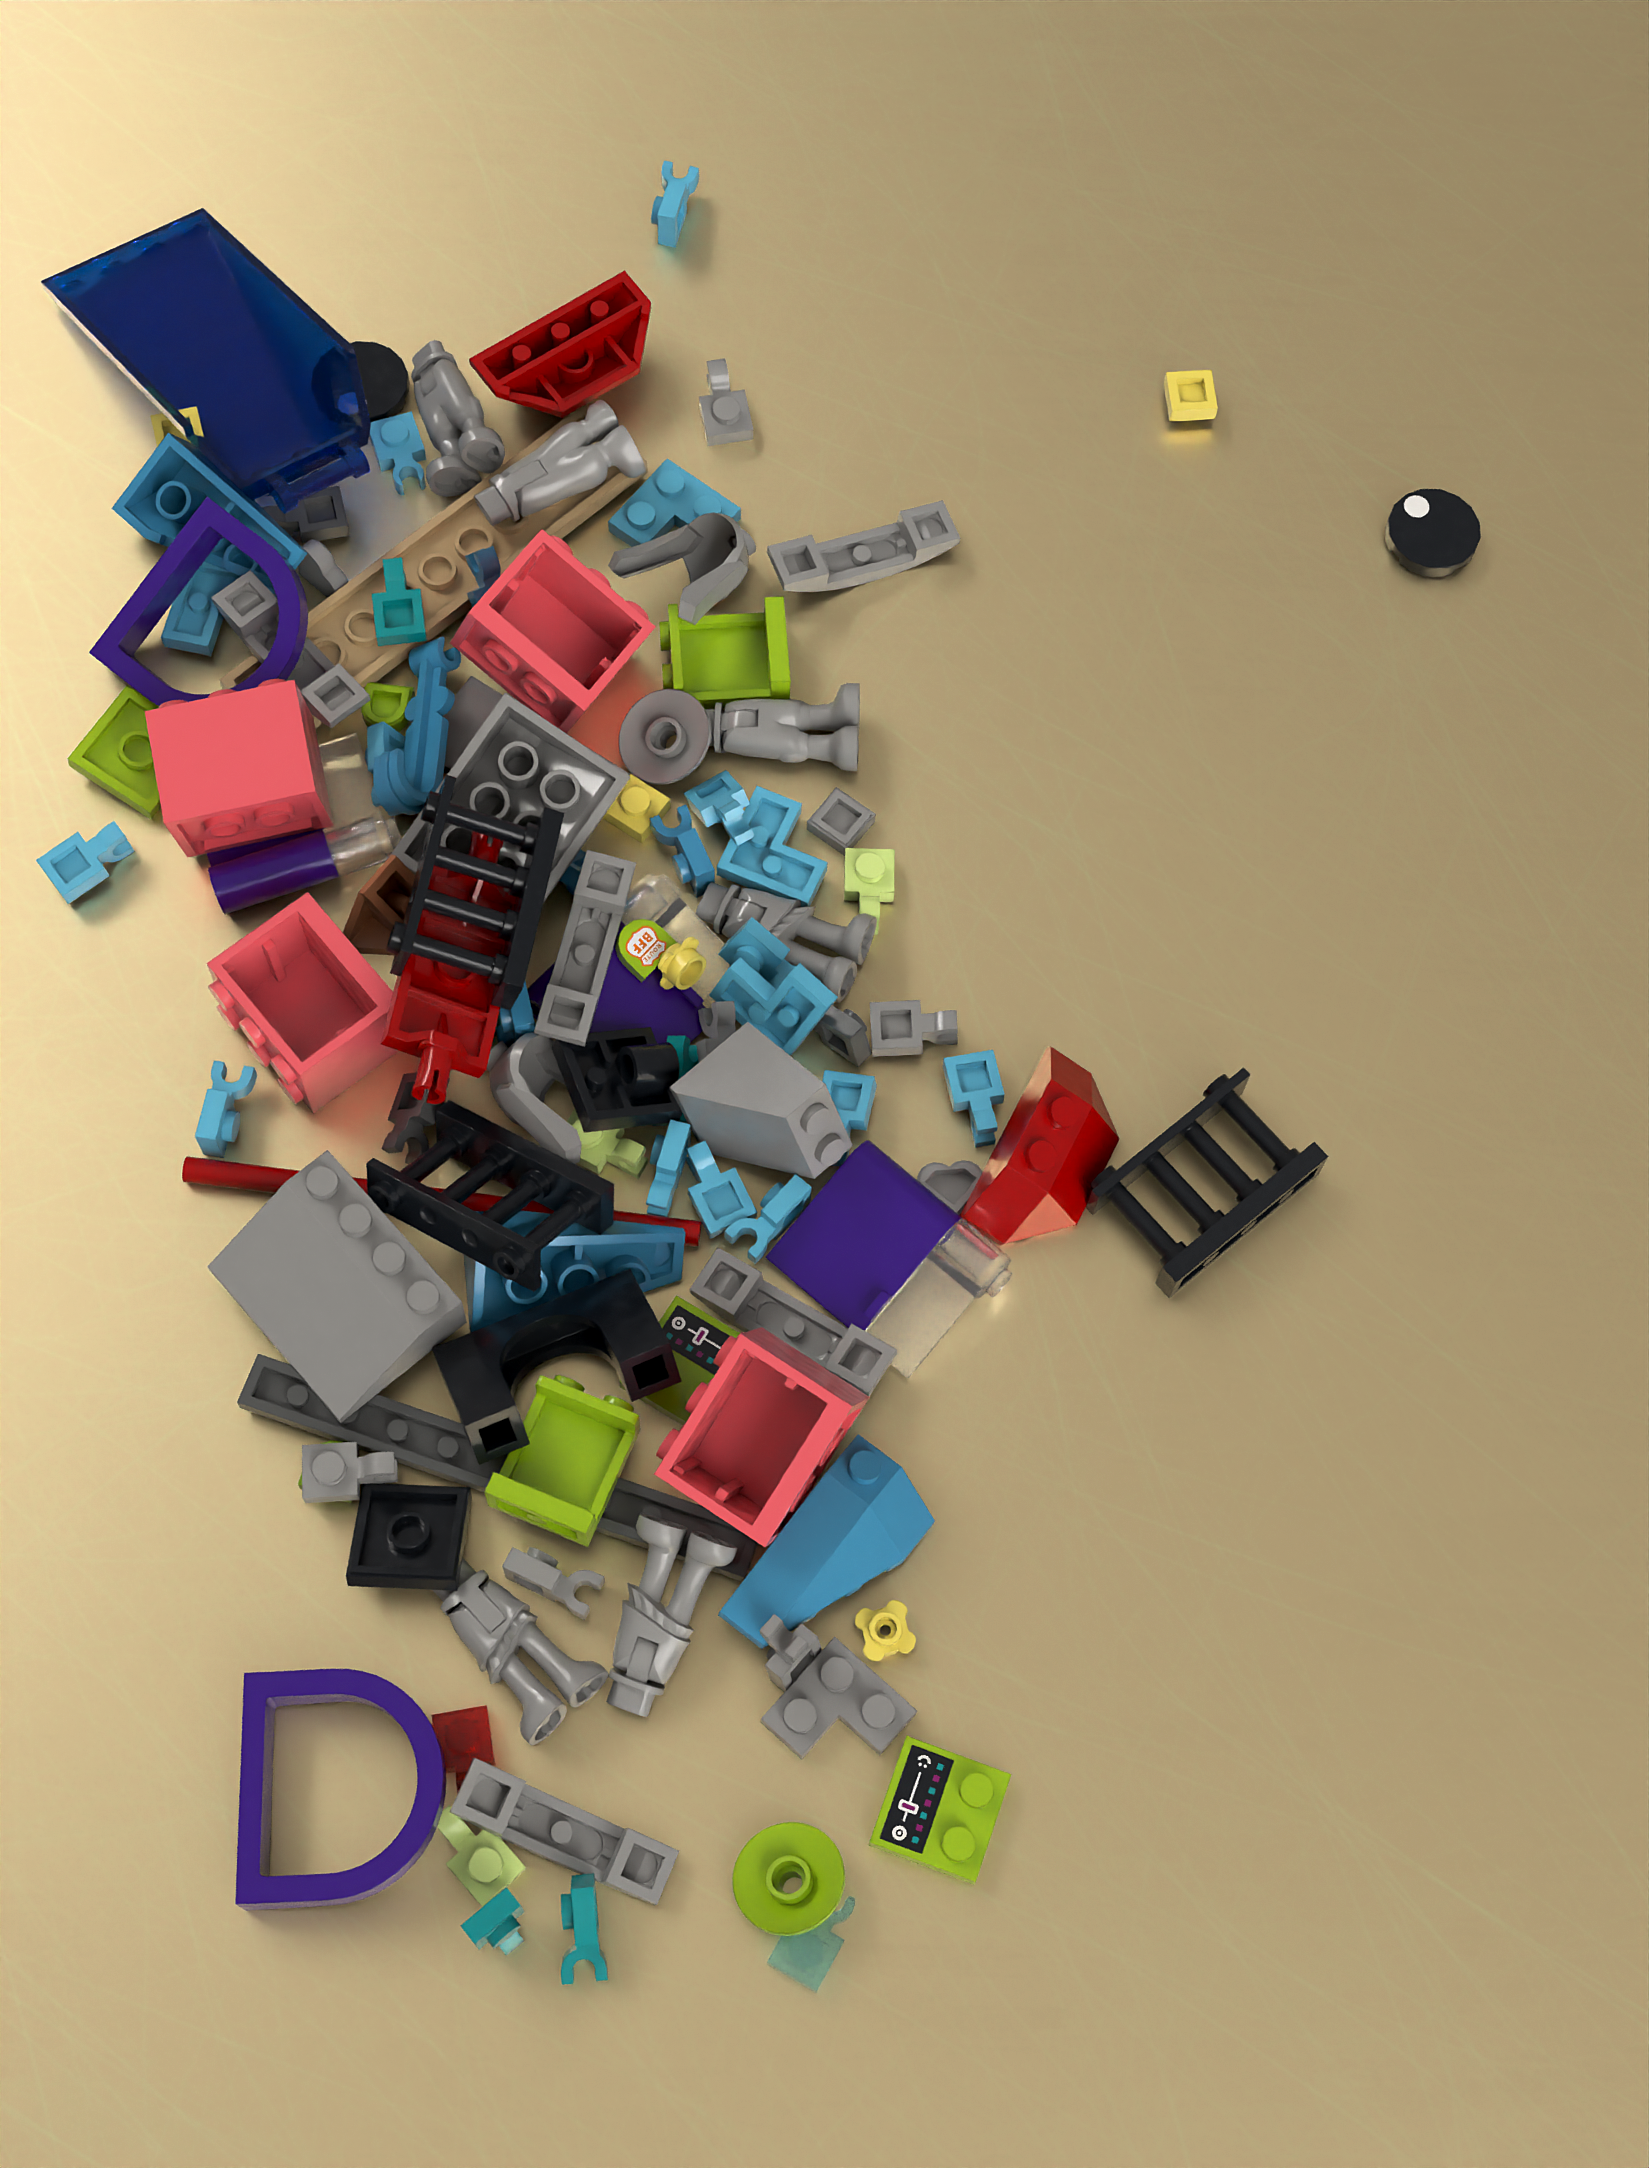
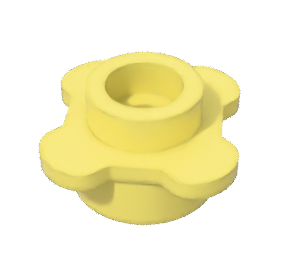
[658,936,706,990]
[855,1600,916,1662]

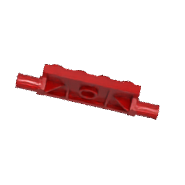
[381,831,516,1104]

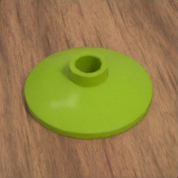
[732,1822,845,1936]

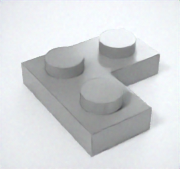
[761,1637,917,1760]

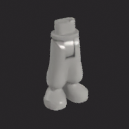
[474,400,646,526]

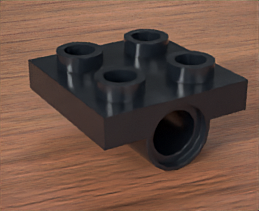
[551,1027,683,1133]

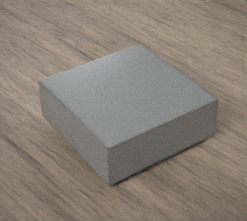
[807,787,876,856]

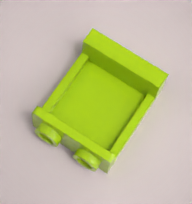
[659,596,791,709]
[484,1375,640,1547]

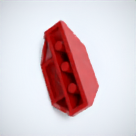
[469,270,651,418]
[960,1046,1120,1245]

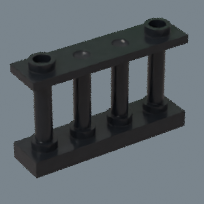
[386,775,564,1010]
[1086,1067,1329,1298]
[366,1100,614,1292]

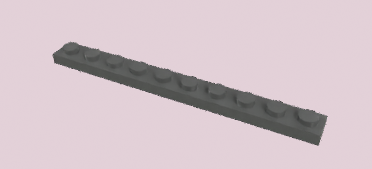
[237,1354,758,1581]

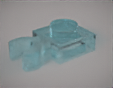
[767,1896,855,1993]

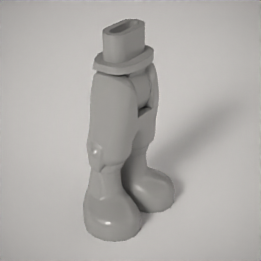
[411,340,505,497]
[705,683,860,771]

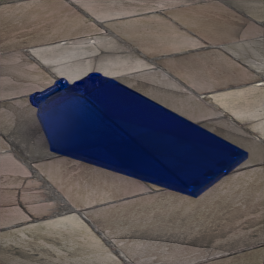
[41,208,371,514]

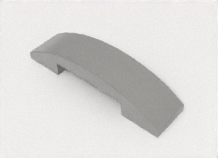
[767,500,961,592]
[211,570,371,728]
[534,850,636,1047]
[689,1248,897,1396]
[450,1758,679,1905]

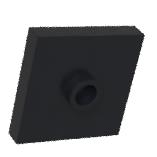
[346,1483,472,1591]

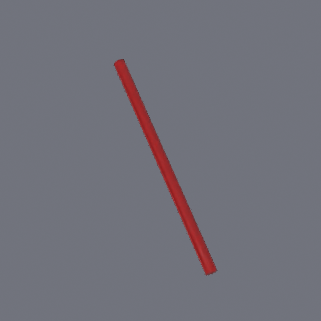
[182,1156,702,1247]

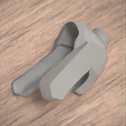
[608,512,756,625]
[487,1032,582,1164]

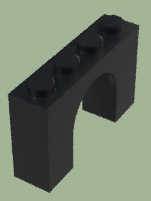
[432,1269,682,1465]

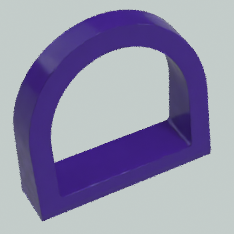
[89,497,308,706]
[235,1669,447,1911]

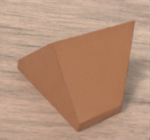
[343,854,415,955]

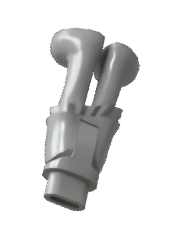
[695,882,877,1003]
[606,1513,738,1717]
[433,1558,608,1746]

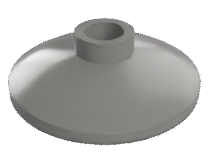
[619,689,711,785]

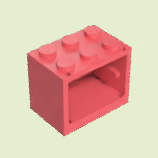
[450,529,656,734]
[145,679,334,858]
[206,892,399,1114]
[654,1327,869,1547]

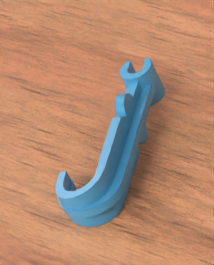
[373,636,461,815]

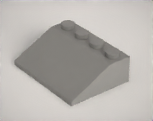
[390,693,630,903]
[207,1150,467,1423]

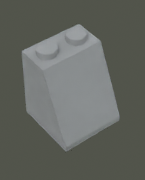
[669,1022,853,1179]

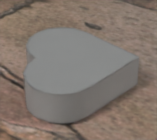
[298,539,348,598]
[917,1160,982,1215]

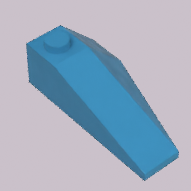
[111,433,308,589]
[464,1211,685,1333]
[718,1434,935,1649]

